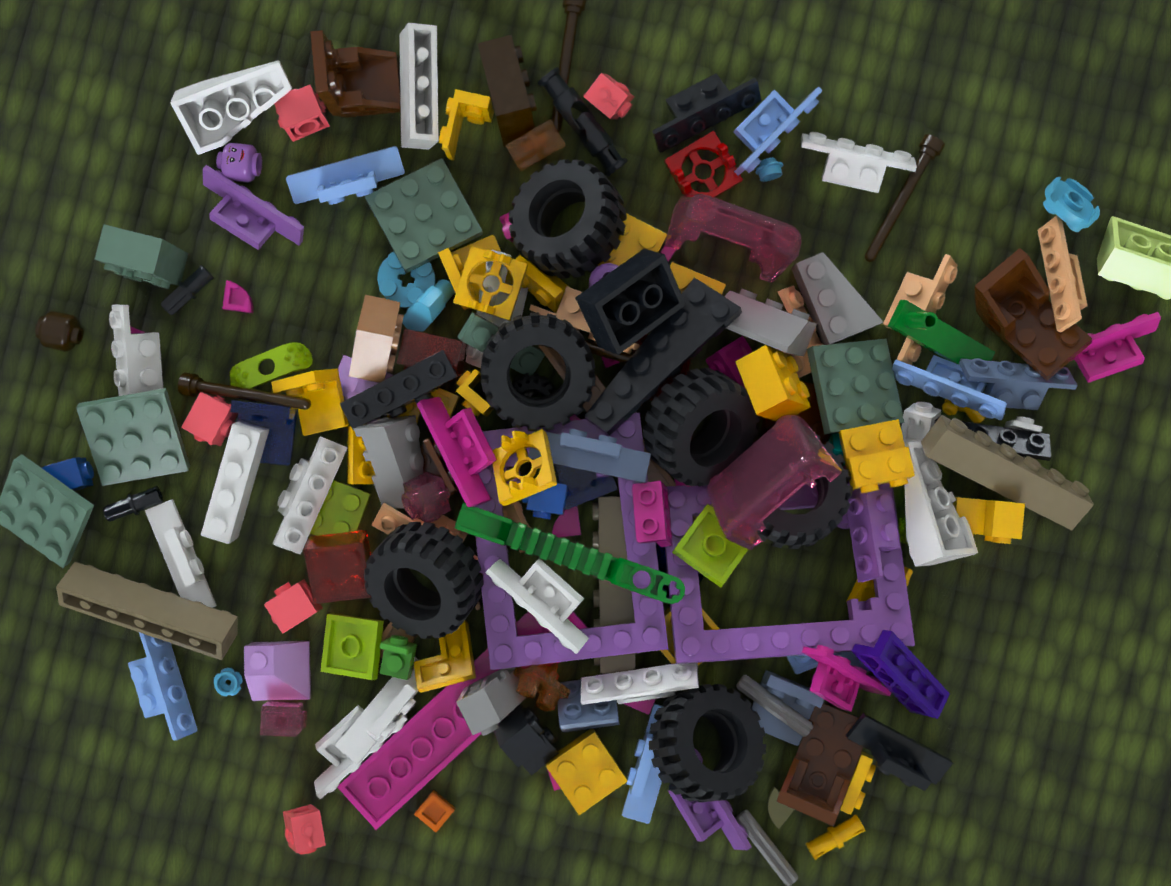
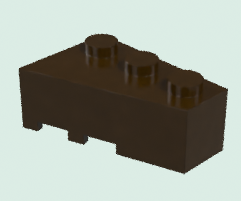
[478,35,537,147]

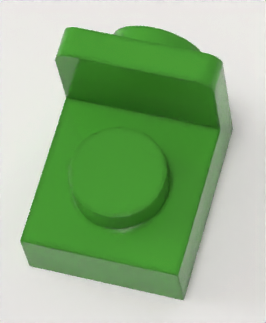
[380,635,417,680]

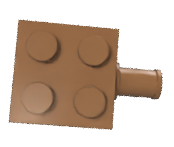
[349,295,404,383]

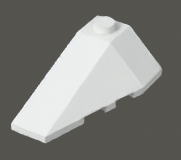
[170,60,292,155]
[905,442,978,567]

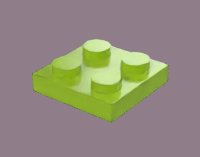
[310,480,372,548]
[672,504,756,588]
[320,613,384,680]

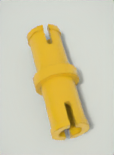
[805,814,865,860]

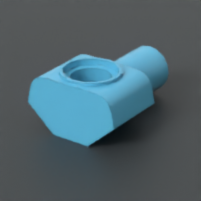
[402,279,455,332]

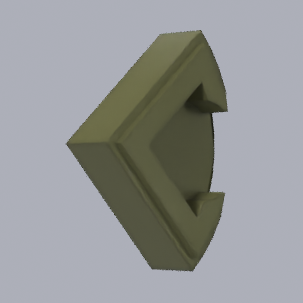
[768,786,795,829]

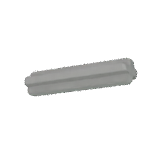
[736,675,813,737]
[736,810,798,886]

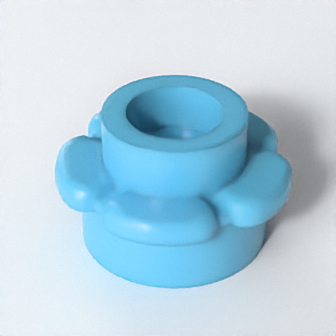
[755,157,783,182]
[214,668,243,696]

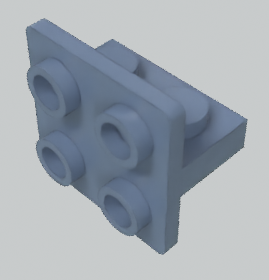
[556,680,620,732]

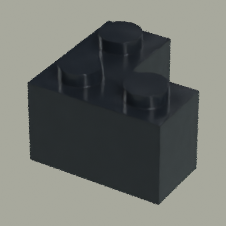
[494,703,559,776]

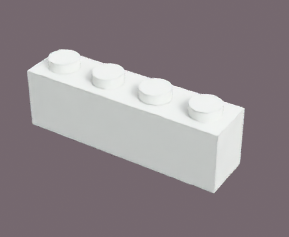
[399,23,439,150]
[201,420,269,544]

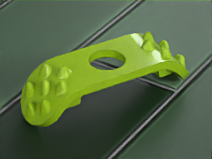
[230,342,313,389]

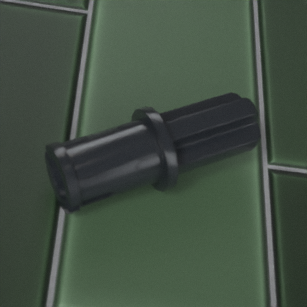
[161,265,214,315]
[103,486,164,522]

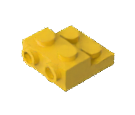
[838,419,915,493]

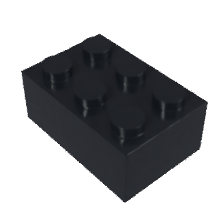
[575,249,686,355]

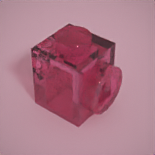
[401,472,451,522]
[260,701,307,737]

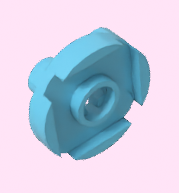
[1043,177,1100,232]
[377,252,436,309]

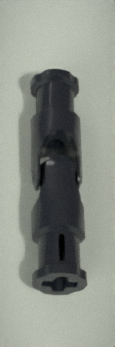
[537,67,628,177]

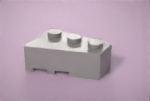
[791,252,884,345]
[353,415,428,508]
[456,667,532,736]

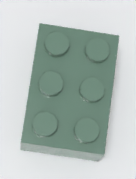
[94,224,189,289]

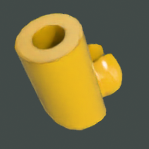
[942,399,986,423]

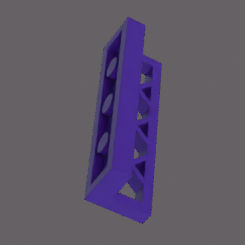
[851,630,950,719]

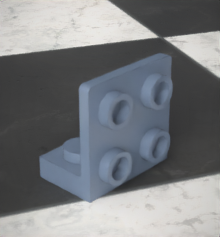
[750,670,824,746]

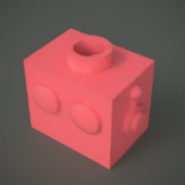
[583,73,635,120]
[274,84,330,142]
[181,392,240,446]
[264,579,323,634]
[283,804,326,855]

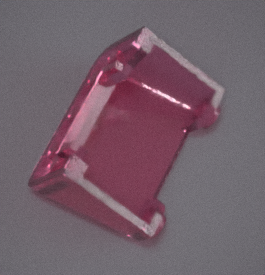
[665,194,802,283]
[707,415,842,550]

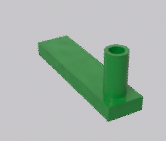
[888,300,995,364]

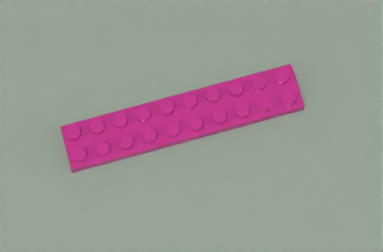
[337,611,588,830]

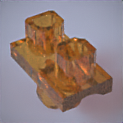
[506,119,565,172]
[513,662,571,711]

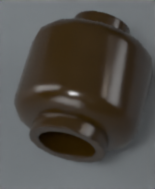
[35,311,84,352]

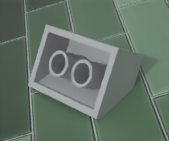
[725,288,817,357]

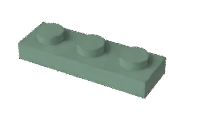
[457,312,545,375]

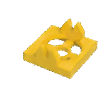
[453,246,528,321]
[492,429,557,506]

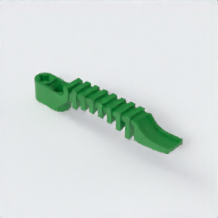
[454,503,685,604]

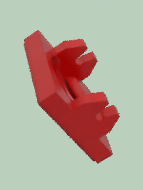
[664,131,743,211]

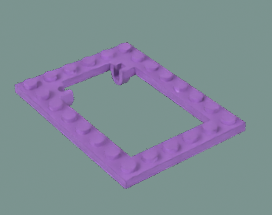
[474,413,668,670]
[665,477,915,664]

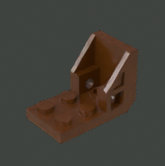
[310,30,401,117]
[974,248,1092,381]
[776,702,863,826]

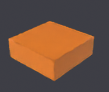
[414,789,455,832]

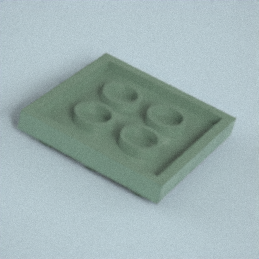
[365,158,483,273]
[807,339,905,435]
[76,388,190,486]
[0,454,94,568]

